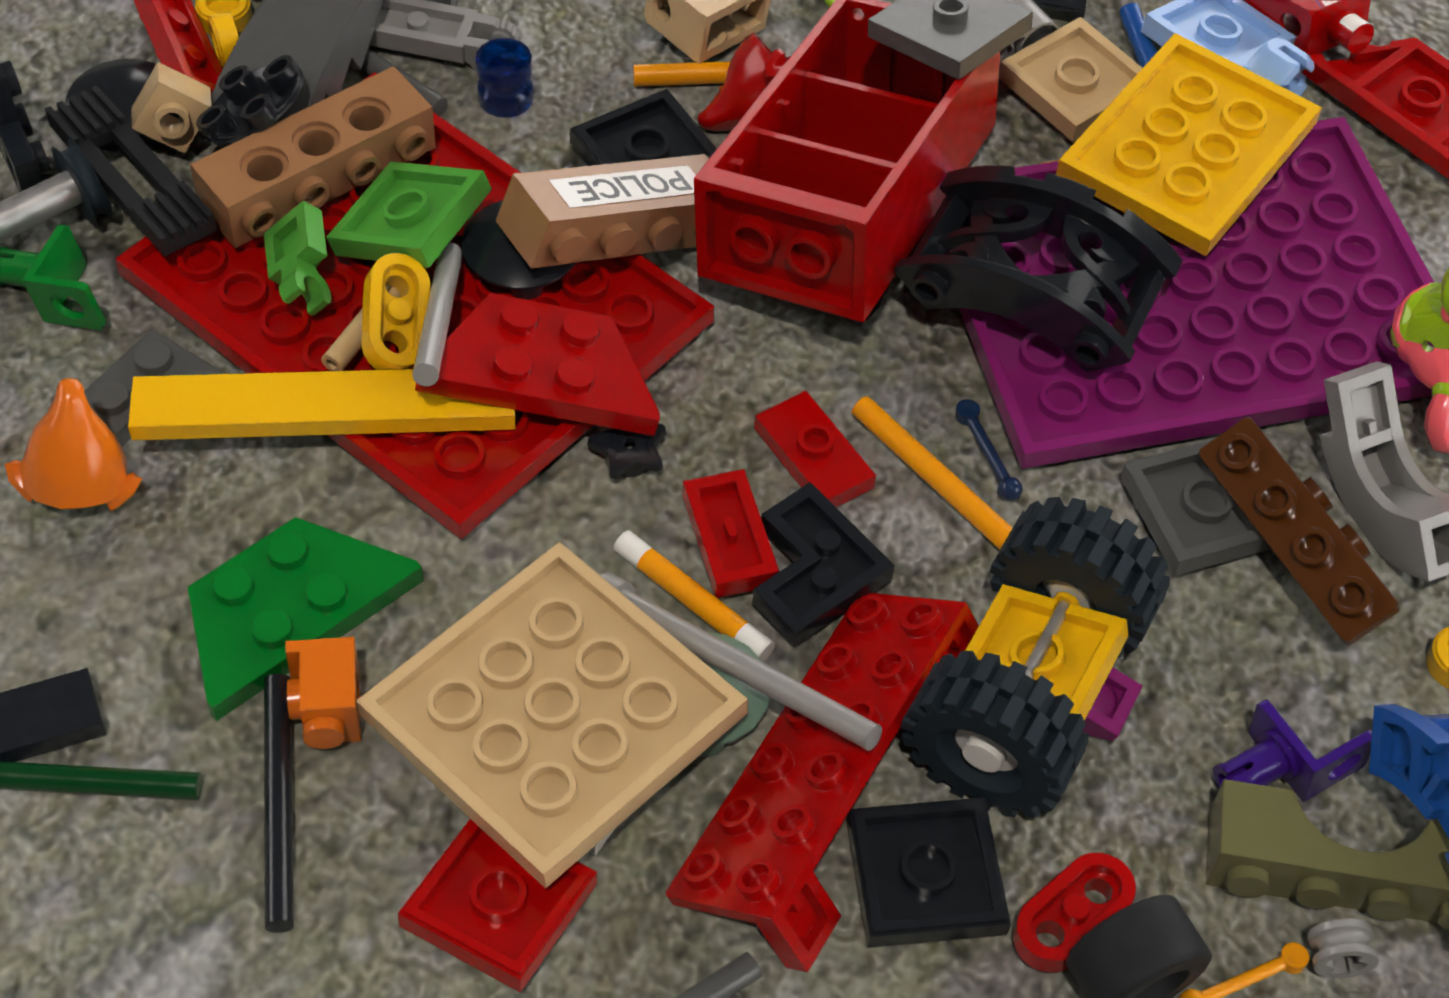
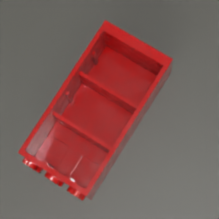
[694,0,1000,323]

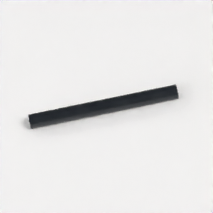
[264,674,294,933]

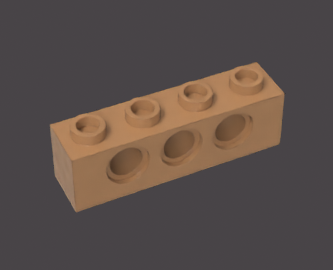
[190,66,436,248]

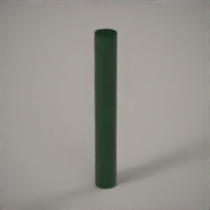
[0,761,202,800]

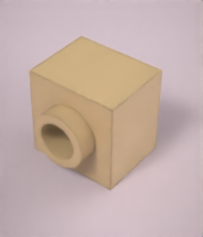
[131,62,212,153]

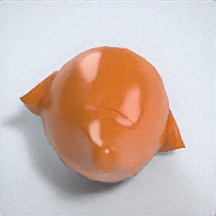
[4,378,142,511]

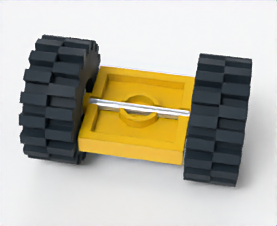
[901,497,1170,818]

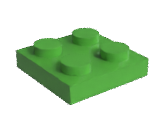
[326,161,492,268]

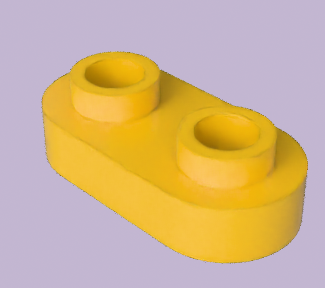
[361,253,431,370]

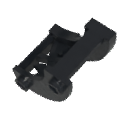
[894,165,1183,372]

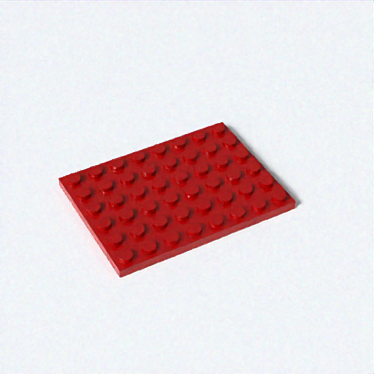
[115,72,714,540]

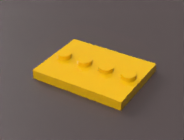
[1056,33,1322,256]

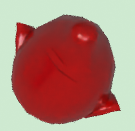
[697,32,790,132]

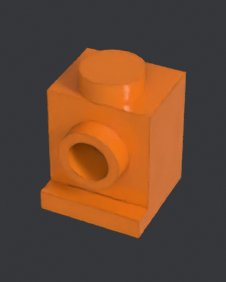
[285,637,361,749]

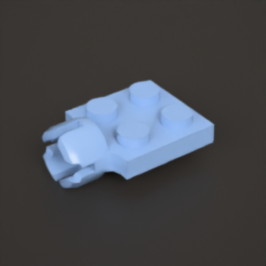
[1141,0,1315,96]

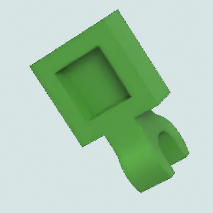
[264,201,331,316]

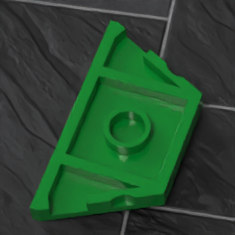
[187,517,424,722]

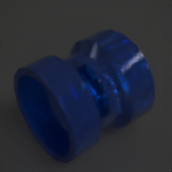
[476,38,533,118]

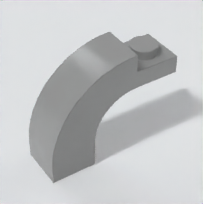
[1320,361,1449,582]

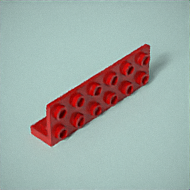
[665,593,979,973]

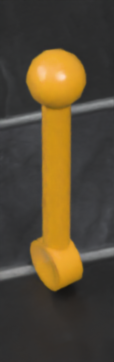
[1179,942,1309,998]

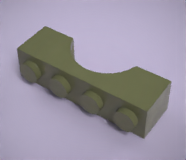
[1206,779,1449,930]

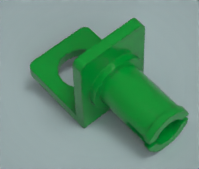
[0,224,106,330]

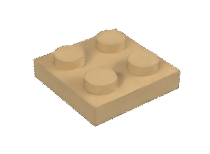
[999,17,1142,142]

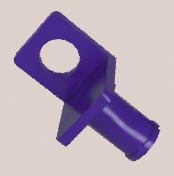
[1213,699,1372,802]

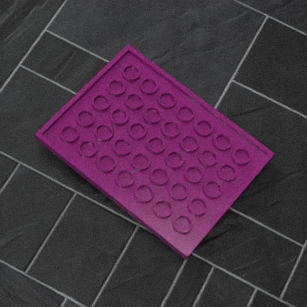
[927,117,1434,469]

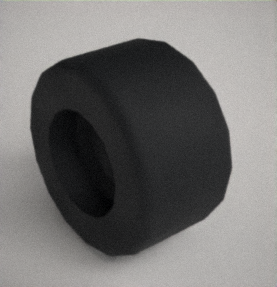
[1066,895,1212,998]

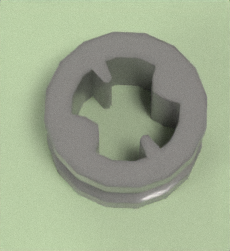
[1308,918,1379,978]

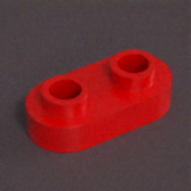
[1013,852,1136,973]

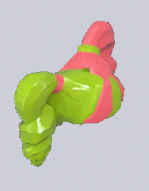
[1391,268,1449,453]

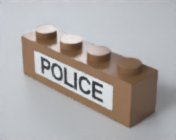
[495,154,709,269]

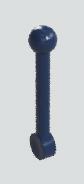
[955,399,1023,501]

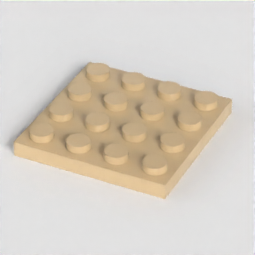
[356,542,748,889]

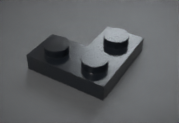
[0,60,52,192]
[752,482,895,647]

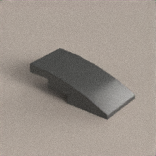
[211,0,383,123]

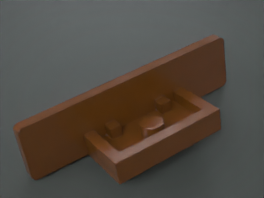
[1199,417,1400,645]

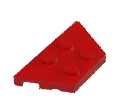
[1302,37,1449,179]
[415,292,660,436]

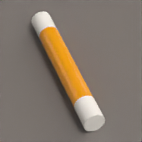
[613,530,775,662]

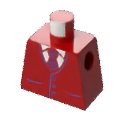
[1243,0,1374,56]

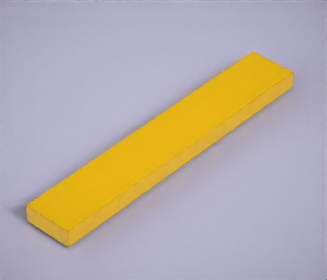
[128,369,516,440]

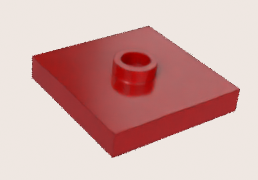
[398,819,597,993]

